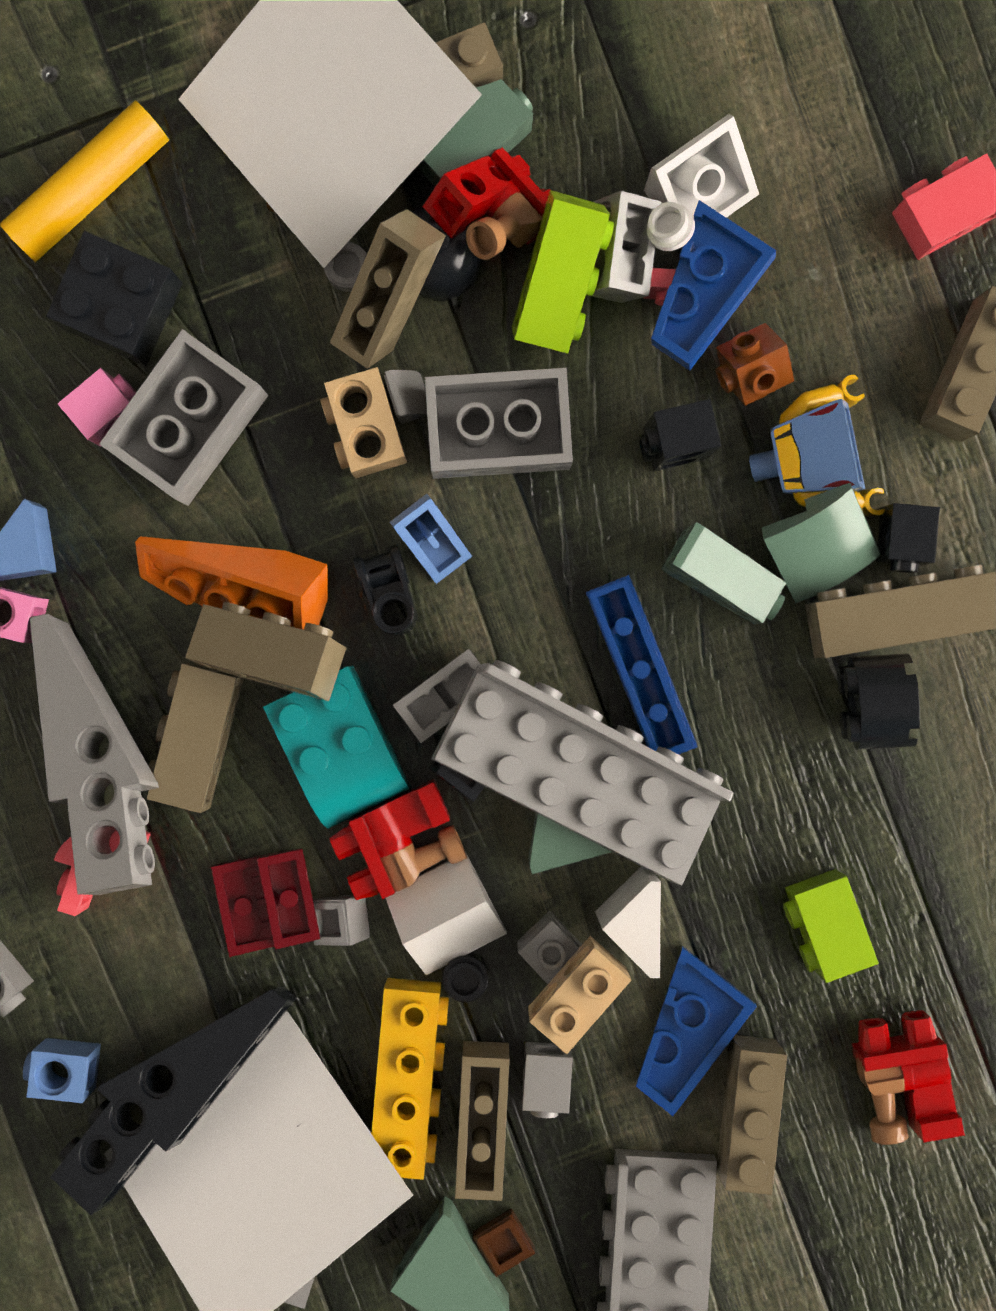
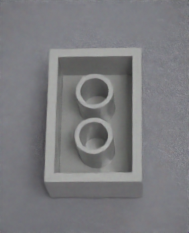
[99,329,268,506]
[425,367,573,479]

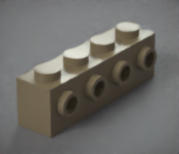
[805,565,996,658]

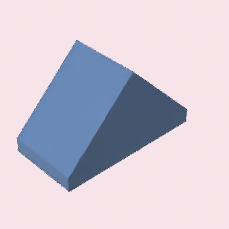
[390,494,472,584]
[0,499,57,581]

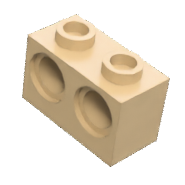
[320,367,407,478]
[528,936,632,1054]

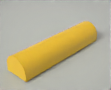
[0,100,169,262]

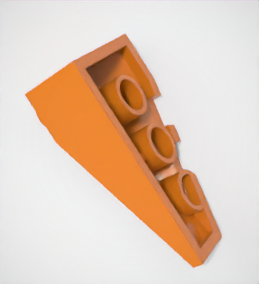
[135,536,328,630]

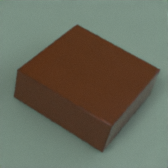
[473,1208,535,1277]

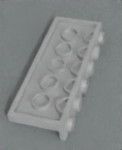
[431,660,734,886]
[597,1149,717,1311]

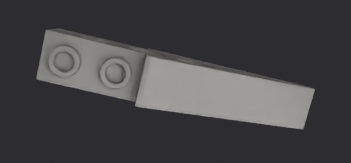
[30,614,159,895]

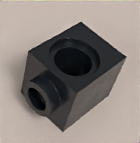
[876,503,940,573]

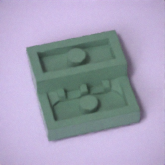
[762,483,880,603]

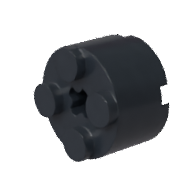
[837,653,920,750]

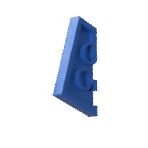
[651,200,776,371]
[636,946,757,1116]

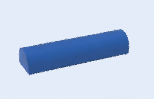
[586,575,698,754]

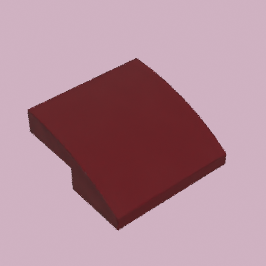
[211,848,321,957]

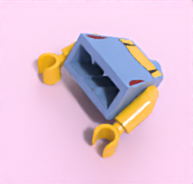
[749,375,885,516]

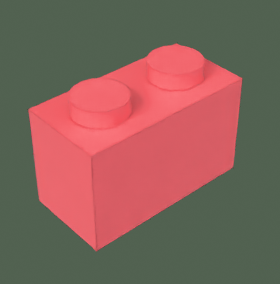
[892,153,996,260]

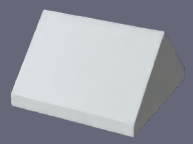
[644,114,759,218]
[386,851,507,975]
[595,867,661,978]

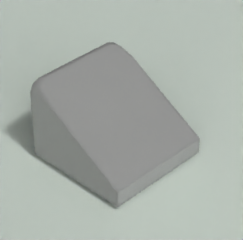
[384,370,427,424]
[313,894,370,946]

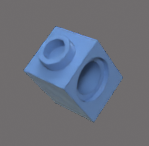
[23,1038,101,1103]

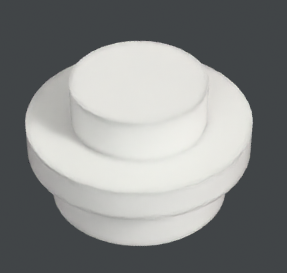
[647,202,695,251]

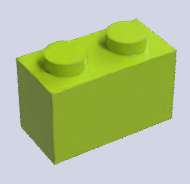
[783,869,879,983]

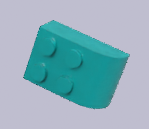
[263,666,412,829]

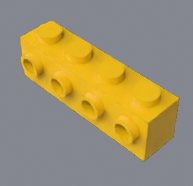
[371,978,449,1180]

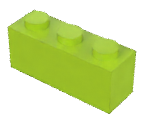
[512,190,614,353]

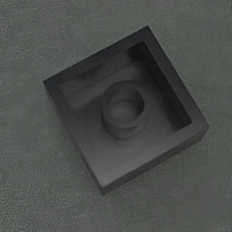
[46,230,183,366]

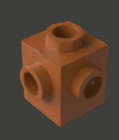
[715,323,794,406]

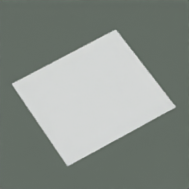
[178,0,482,268]
[104,1011,413,1311]

